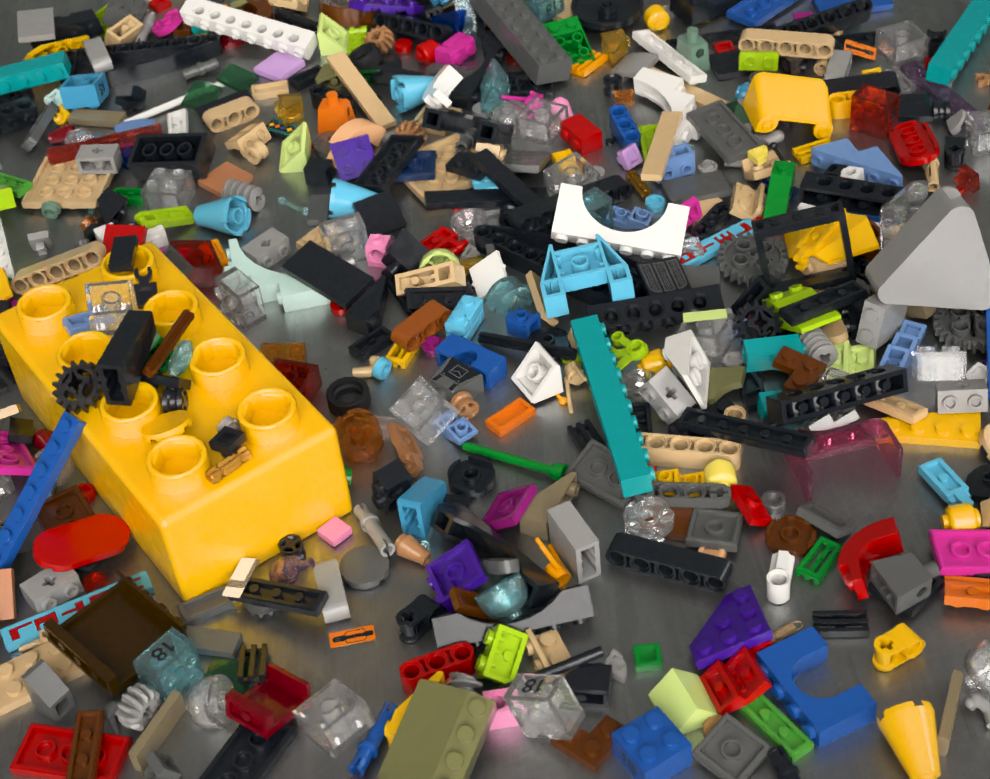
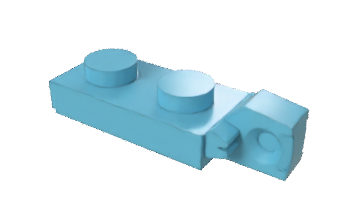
[918,457,974,506]

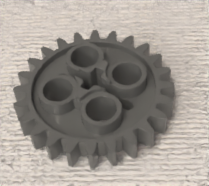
[717,232,789,287]
[933,308,986,354]

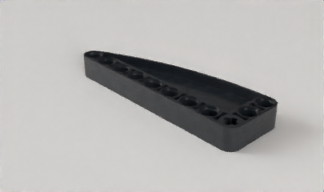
[59,33,223,87]
[473,225,647,306]

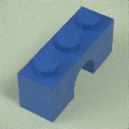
[435,333,507,390]

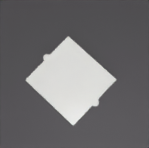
[469,250,509,299]

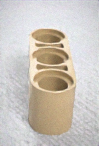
[202,96,260,133]

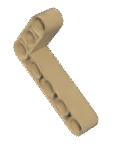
[641,405,746,471]

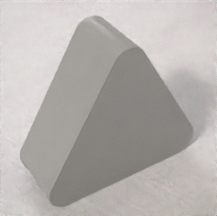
[865,186,990,310]

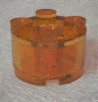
[333,408,384,464]

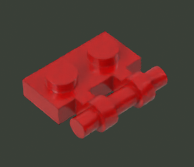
[420,225,469,255]

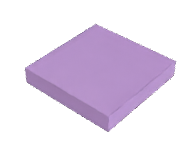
[253,51,305,81]

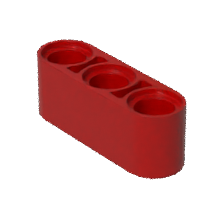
[399,642,476,696]

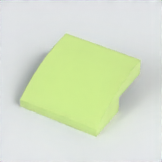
[825,339,876,379]

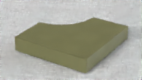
[693,366,747,406]

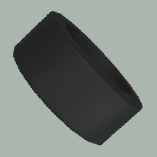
[348,42,383,70]
[326,377,371,419]

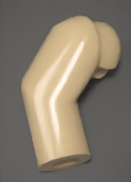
[352,355,380,378]

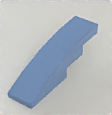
[878,319,927,370]

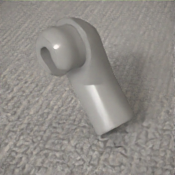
[755,130,785,146]
[964,692,990,729]

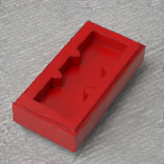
[730,484,773,527]

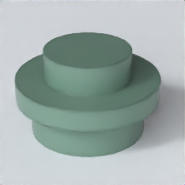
[41,201,62,219]

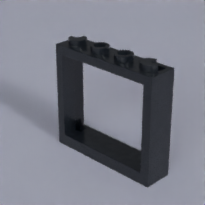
[751,200,857,293]

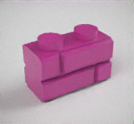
[434,31,476,65]

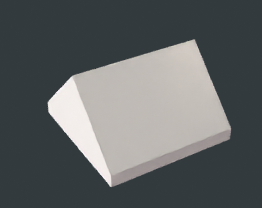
[511,341,564,404]

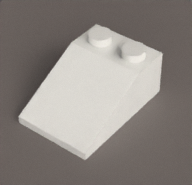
[662,330,711,410]

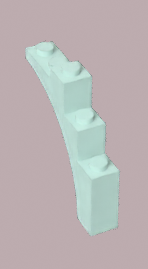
[221,238,331,313]

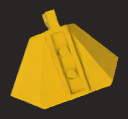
[784,208,880,271]

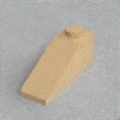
[395,261,466,296]

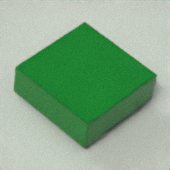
[633,643,663,673]

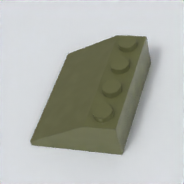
[376,678,498,779]

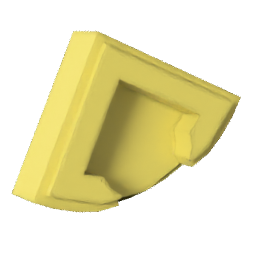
[747,145,768,166]

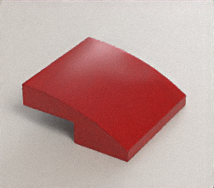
[699,646,772,716]

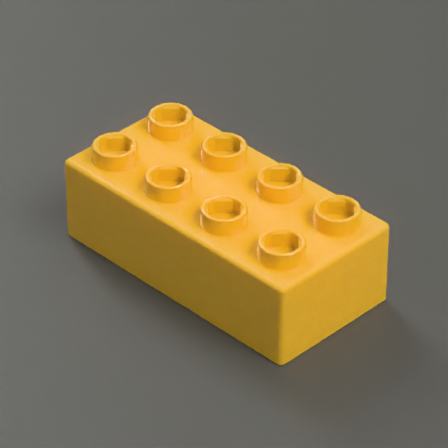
[0,242,353,602]

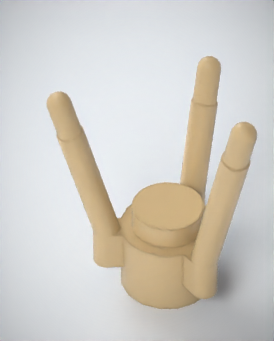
[562,361,588,414]

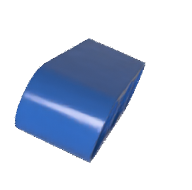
[609,104,641,151]

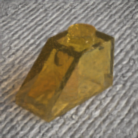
[601,29,630,68]

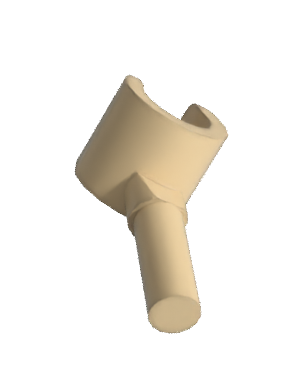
[19,629,49,653]

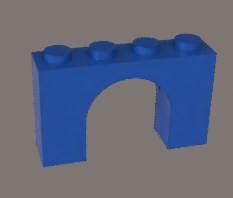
[756,626,877,749]

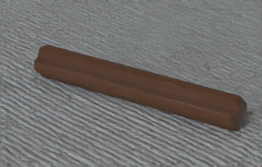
[142,309,195,378]

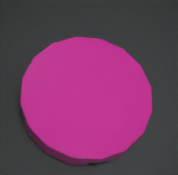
[152,9,183,37]

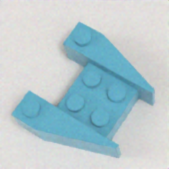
[540,234,635,319]

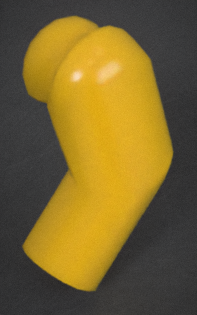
[53,104,71,125]

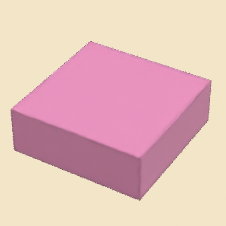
[317,516,353,548]

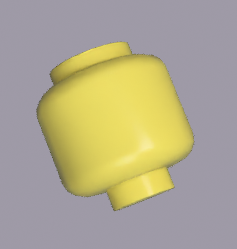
[704,459,738,496]

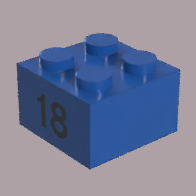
[611,706,692,779]

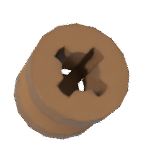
[450,391,479,420]

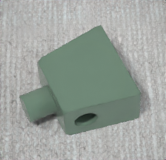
[676,26,710,73]

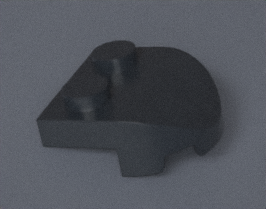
[445,151,486,182]

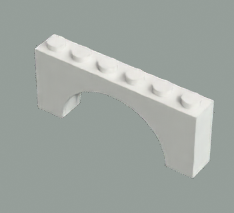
[551,183,690,260]

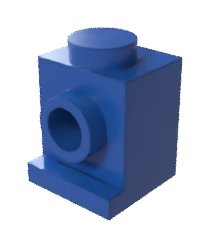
[506,307,542,339]

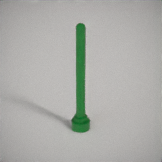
[462,442,569,482]

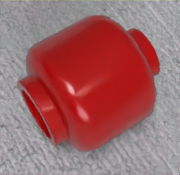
[414,39,440,66]

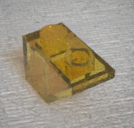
[274,93,304,127]

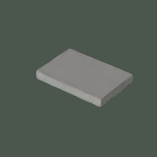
[17,7,56,43]

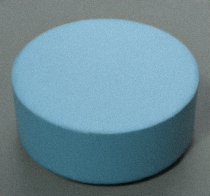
[645,194,666,213]
[372,357,392,380]

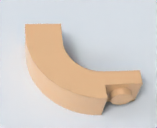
[326,118,386,169]

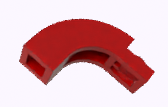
[838,517,904,600]

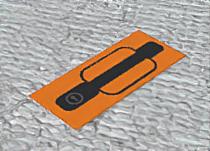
[844,39,877,61]
[329,625,376,649]

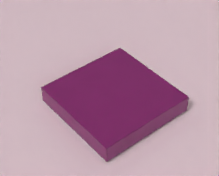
[482,484,538,531]

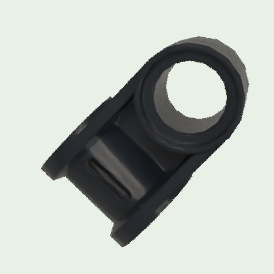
[925,29,947,58]
[944,136,967,171]
[396,594,445,643]

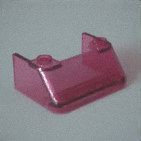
[783,418,904,501]

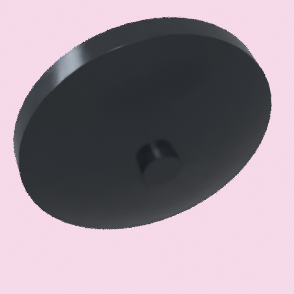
[571,0,644,30]

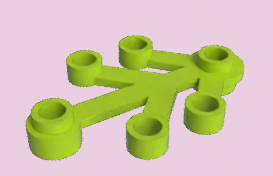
[561,331,649,382]

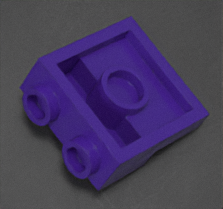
[425,539,489,612]

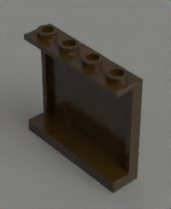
[43,570,188,698]

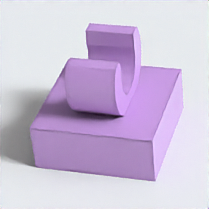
[616,143,643,170]

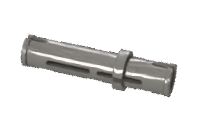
[135,11,156,42]
[353,503,396,557]

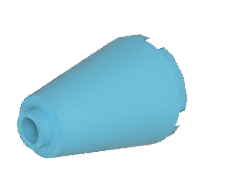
[390,75,435,113]
[328,178,378,219]
[193,195,251,236]

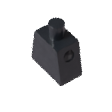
[381,228,429,280]

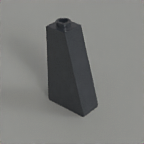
[96,310,156,406]

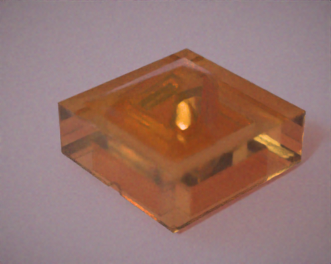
[614,89,635,107]

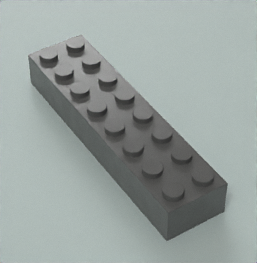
[470,0,573,85]

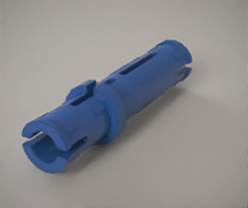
[347,702,398,777]

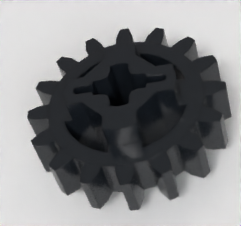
[732,300,783,345]
[52,359,104,414]

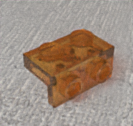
[260,342,307,374]

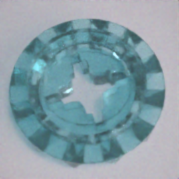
[167,340,193,377]

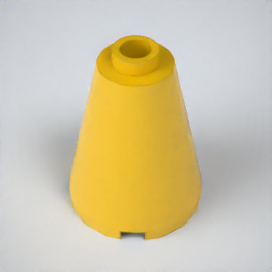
[877,701,941,779]

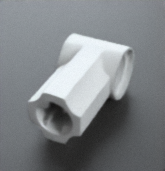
[766,550,795,604]

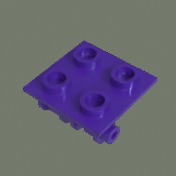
[330,134,375,181]

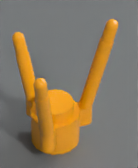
[535,537,571,588]

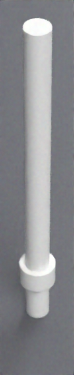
[123,79,228,122]

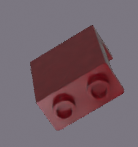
[225,662,311,739]

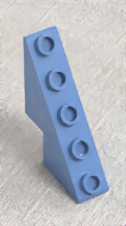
[811,138,903,187]

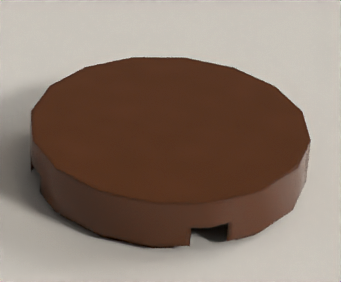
[765,515,817,559]

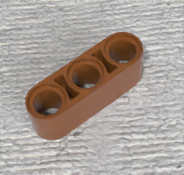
[390,300,452,352]

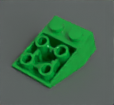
[542,15,595,65]

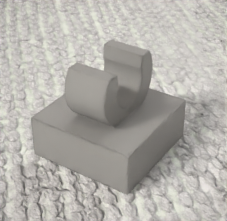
[27,230,53,257]

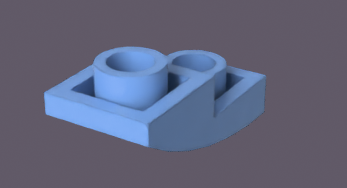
[113,119,156,140]
[606,205,654,230]
[431,408,478,445]

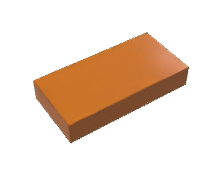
[485,397,536,438]

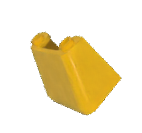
[742,72,833,139]

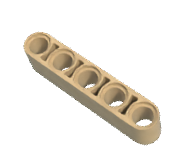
[738,28,835,59]
[10,241,106,295]

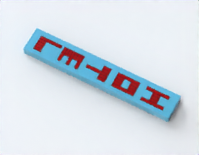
[679,218,753,266]
[0,570,155,653]

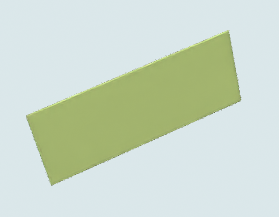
[683,308,727,322]

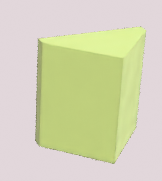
[317,12,349,56]
[279,122,312,173]
[648,668,723,735]

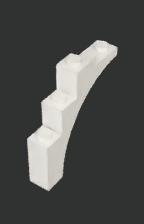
[633,67,702,146]

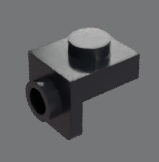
[115,85,147,111]

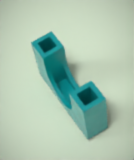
[741,334,807,424]

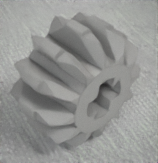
[115,682,162,731]

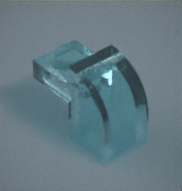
[454,0,477,34]
[483,276,534,316]

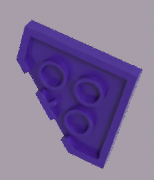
[349,0,424,15]
[689,585,774,670]

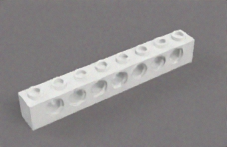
[179,0,319,60]

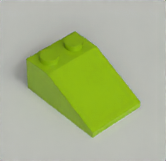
[762,284,842,334]

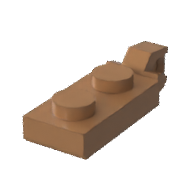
[386,422,424,478]

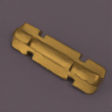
[625,169,652,198]
[205,446,252,484]

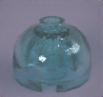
[475,572,528,621]

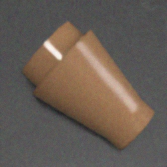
[394,533,432,566]

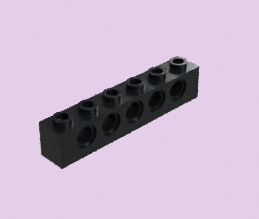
[799,171,934,221]
[585,284,725,338]
[766,364,909,425]

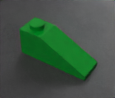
[763,160,796,219]

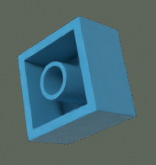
[59,72,110,110]

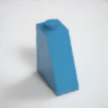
[397,476,448,540]

